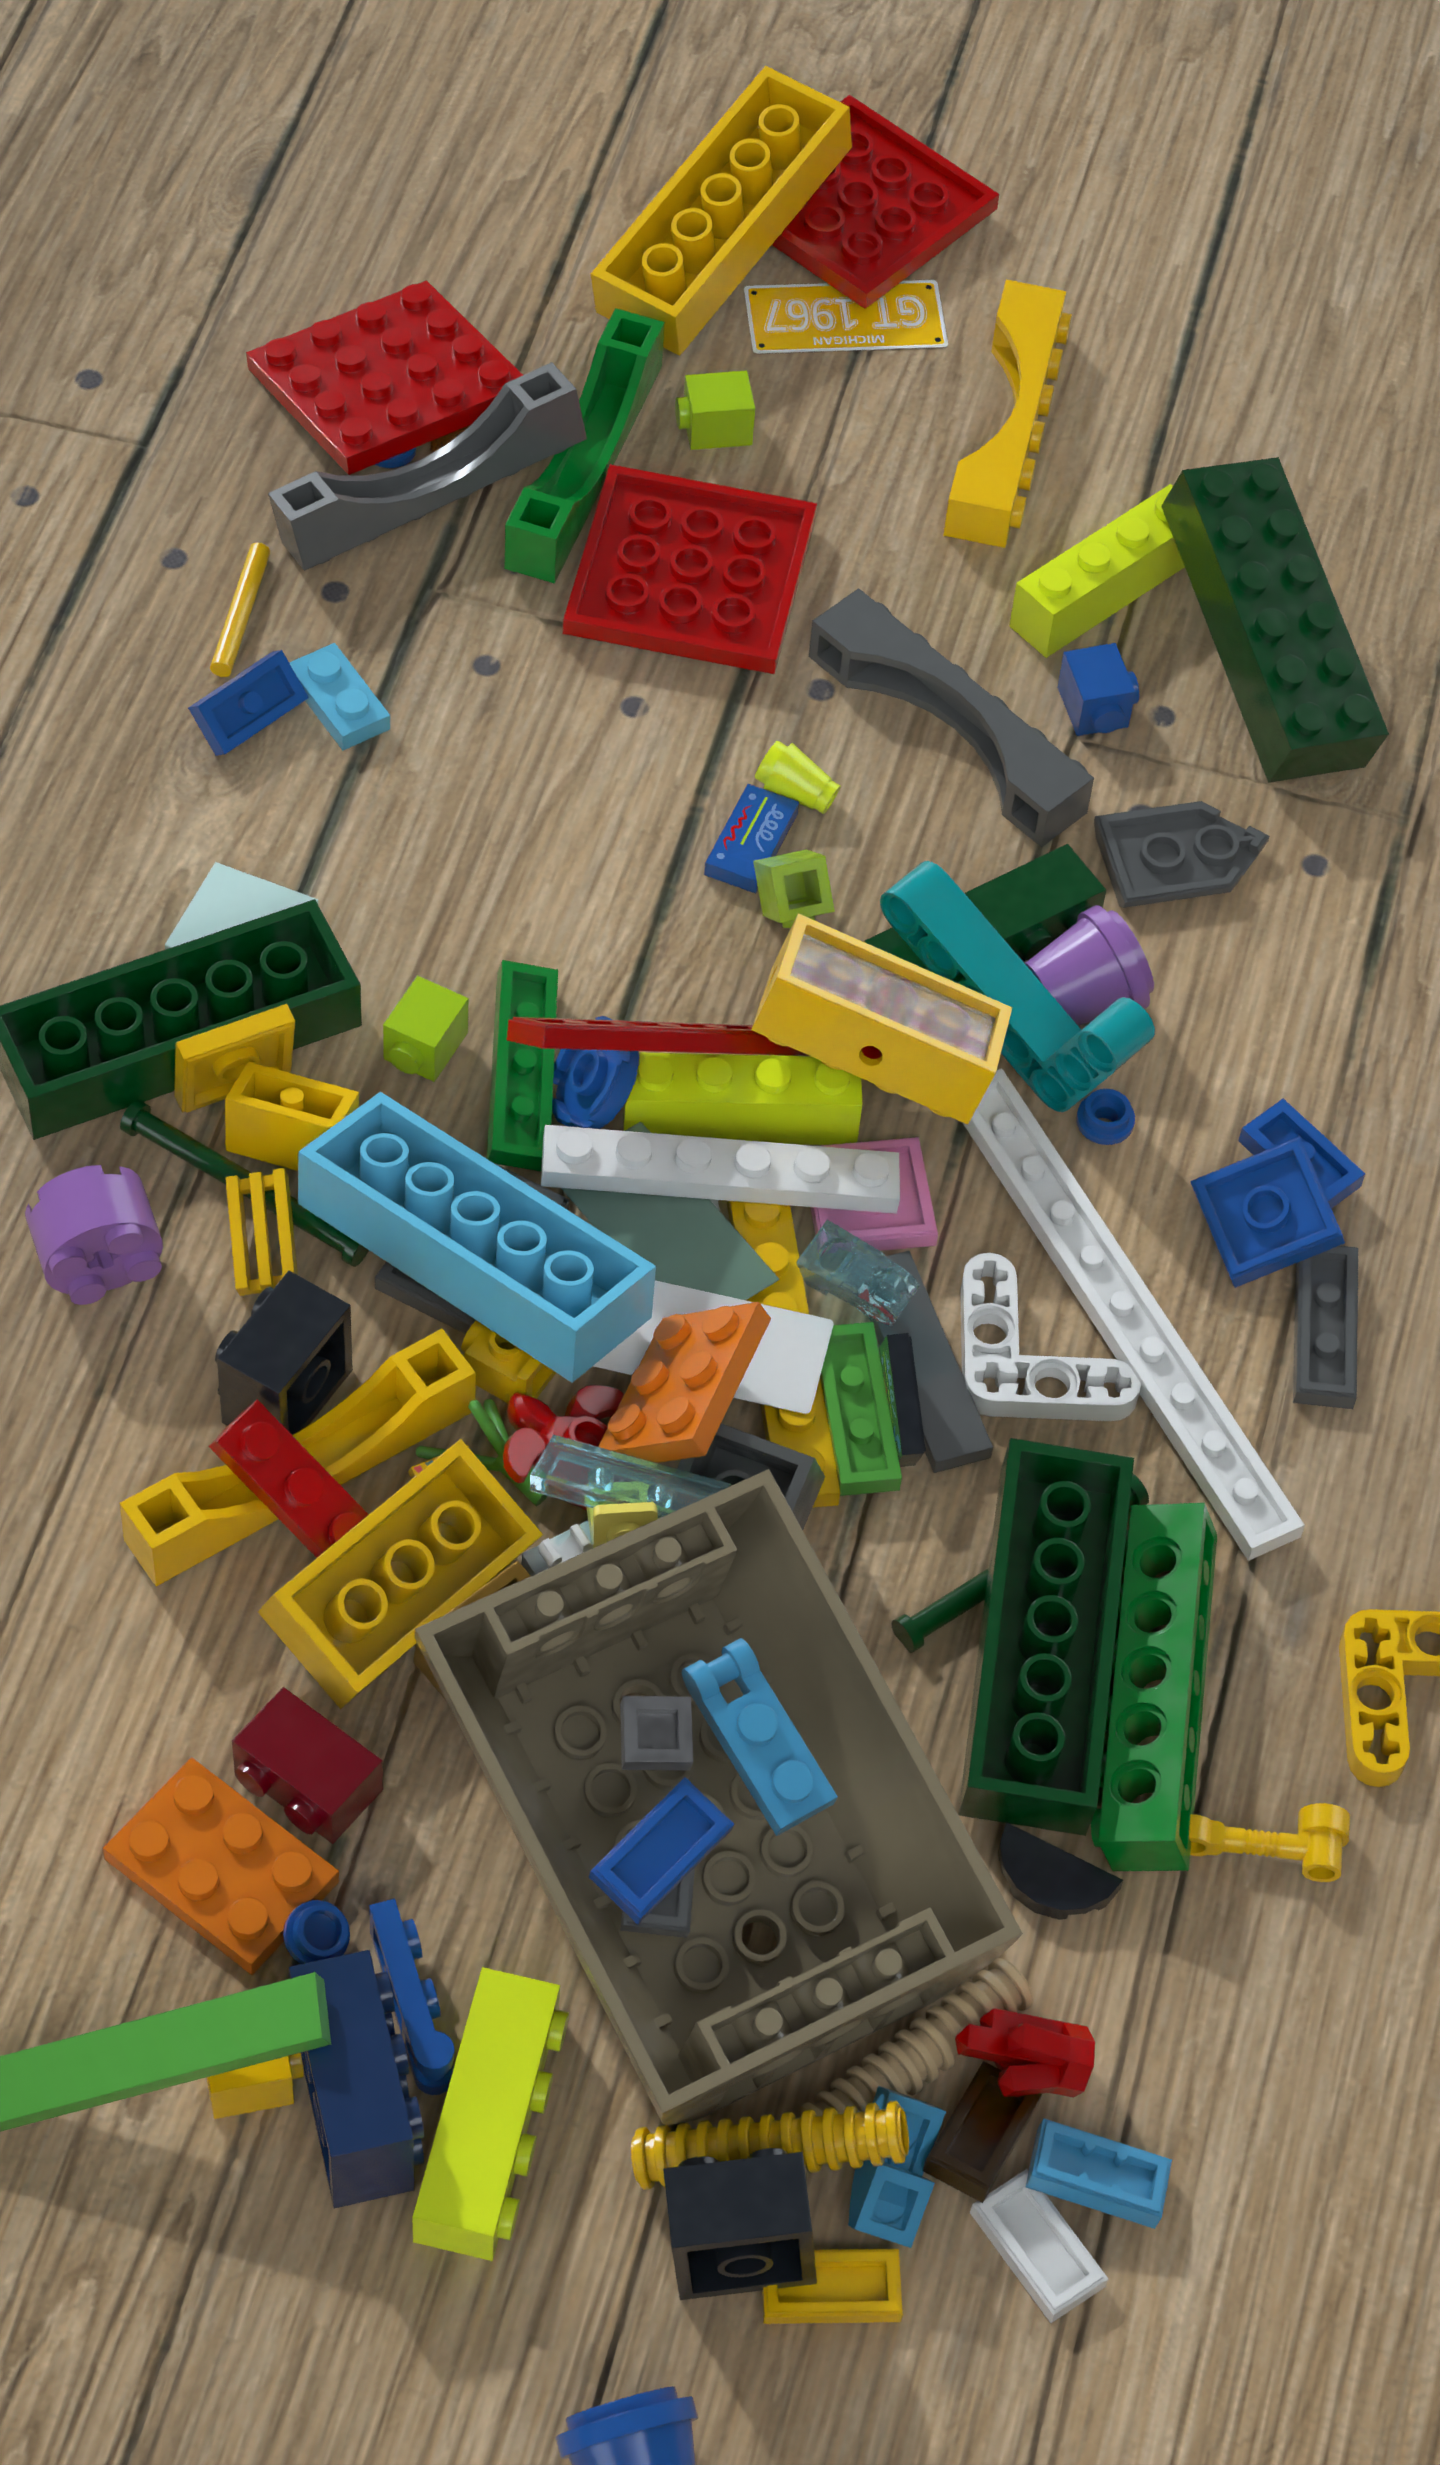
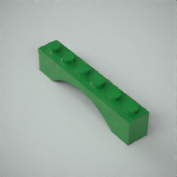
[504,308,665,584]

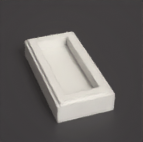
[970,2169,1108,2323]

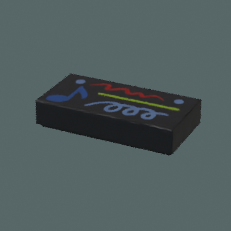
[879,1333,926,1467]

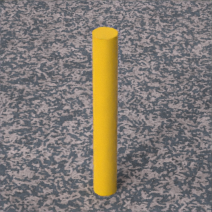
[210,543,271,677]

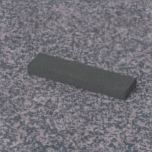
[852,1251,993,1473]

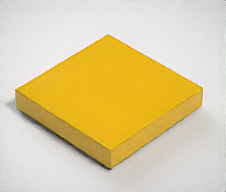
[174,1004,295,1113]

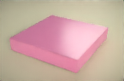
[810,1137,938,1256]

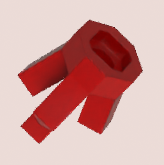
[955,2008,1095,2098]

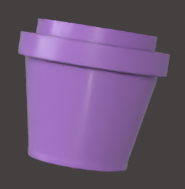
[1025,905,1154,1025]

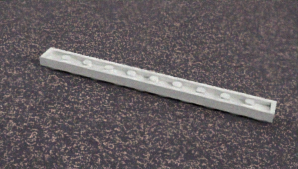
[962,1068,1305,1561]

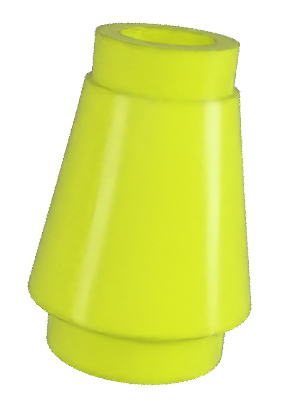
[755,740,841,814]

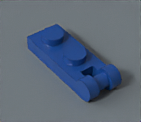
[369,1898,455,2095]

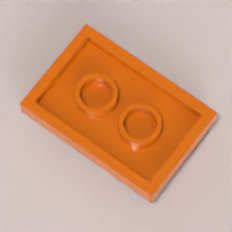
[595,1302,771,1470]
[103,1757,339,1975]

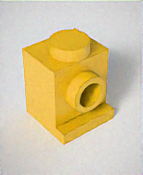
[461,1320,556,1404]

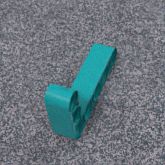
[880,861,1155,1112]

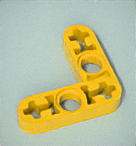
[1339,1609,1440,1787]

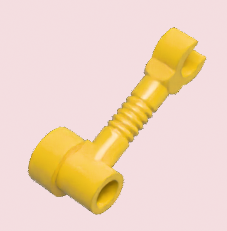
[1189,1803,1350,1882]

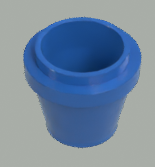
[555,2386,698,2465]

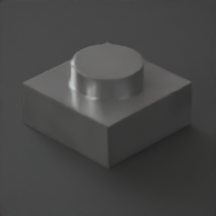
[620,1696,693,1770]

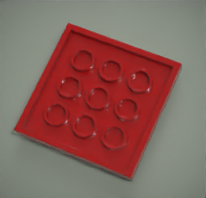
[772,95,999,309]
[246,280,523,475]
[562,464,817,674]

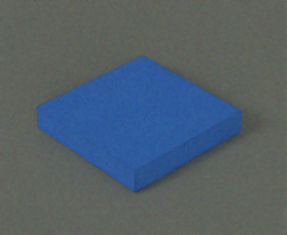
[1190,1137,1345,1288]

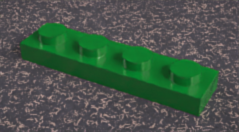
[487,960,558,1172]

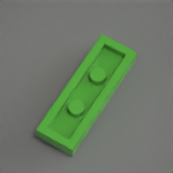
[820,1322,902,1496]

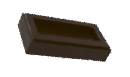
[922,2061,1042,2203]

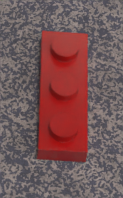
[208,1399,369,1558]

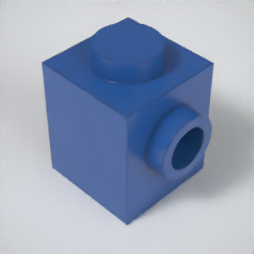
[1057,643,1140,736]

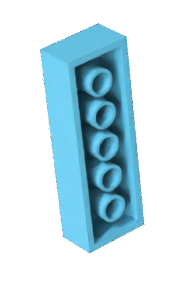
[298,1092,656,1383]

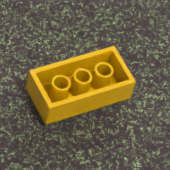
[258,1439,543,1709]

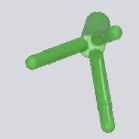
[415,1399,552,1506]

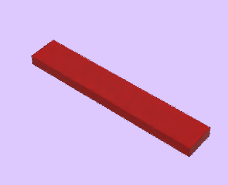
[507,1017,809,1056]

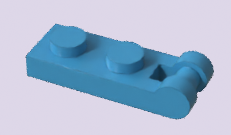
[681,1638,838,1836]

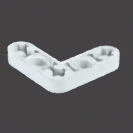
[960,1253,1141,1421]

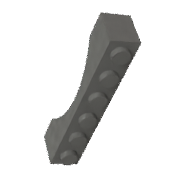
[268,362,587,571]
[809,588,1094,847]

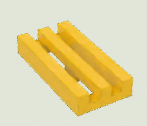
[225,1168,298,1296]

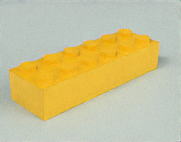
[590,65,852,356]

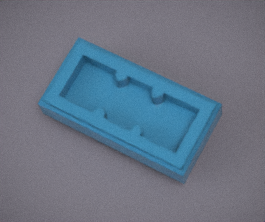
[1025,2118,1172,2229]

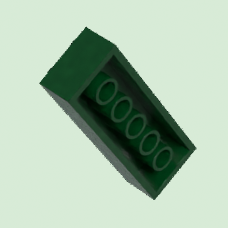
[1161,457,1389,783]
[0,899,362,1140]
[958,1438,1134,1836]

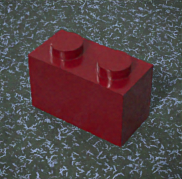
[232,1687,383,1844]

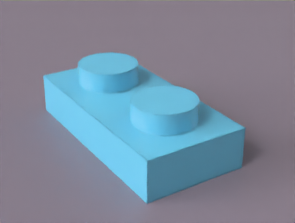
[289,643,390,751]

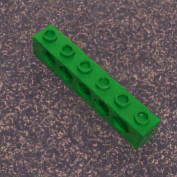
[1091,1502,1217,1871]

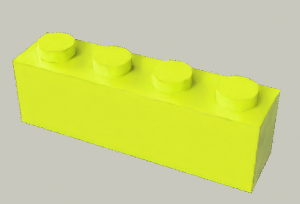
[1009,484,1185,658]
[623,1052,862,1145]
[412,1967,569,2261]

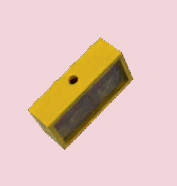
[751,913,1012,1125]

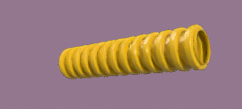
[631,2101,909,2190]

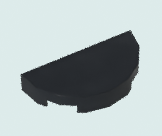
[998,1822,1123,1920]

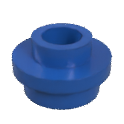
[1076,1089,1135,1145]

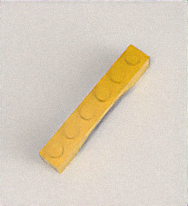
[943,279,1072,548]
[119,1328,476,1587]

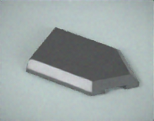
[1094,801,1270,908]

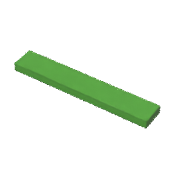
[0,1972,331,2132]

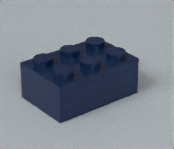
[289,1950,425,2209]

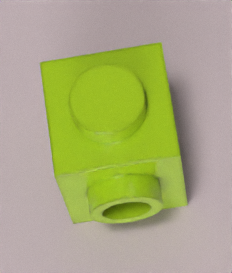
[675,370,755,450]
[753,849,835,928]
[383,975,469,1082]

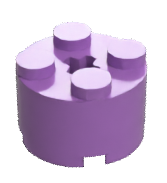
[25,1165,163,1305]

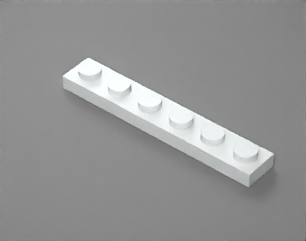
[541,1125,900,1214]

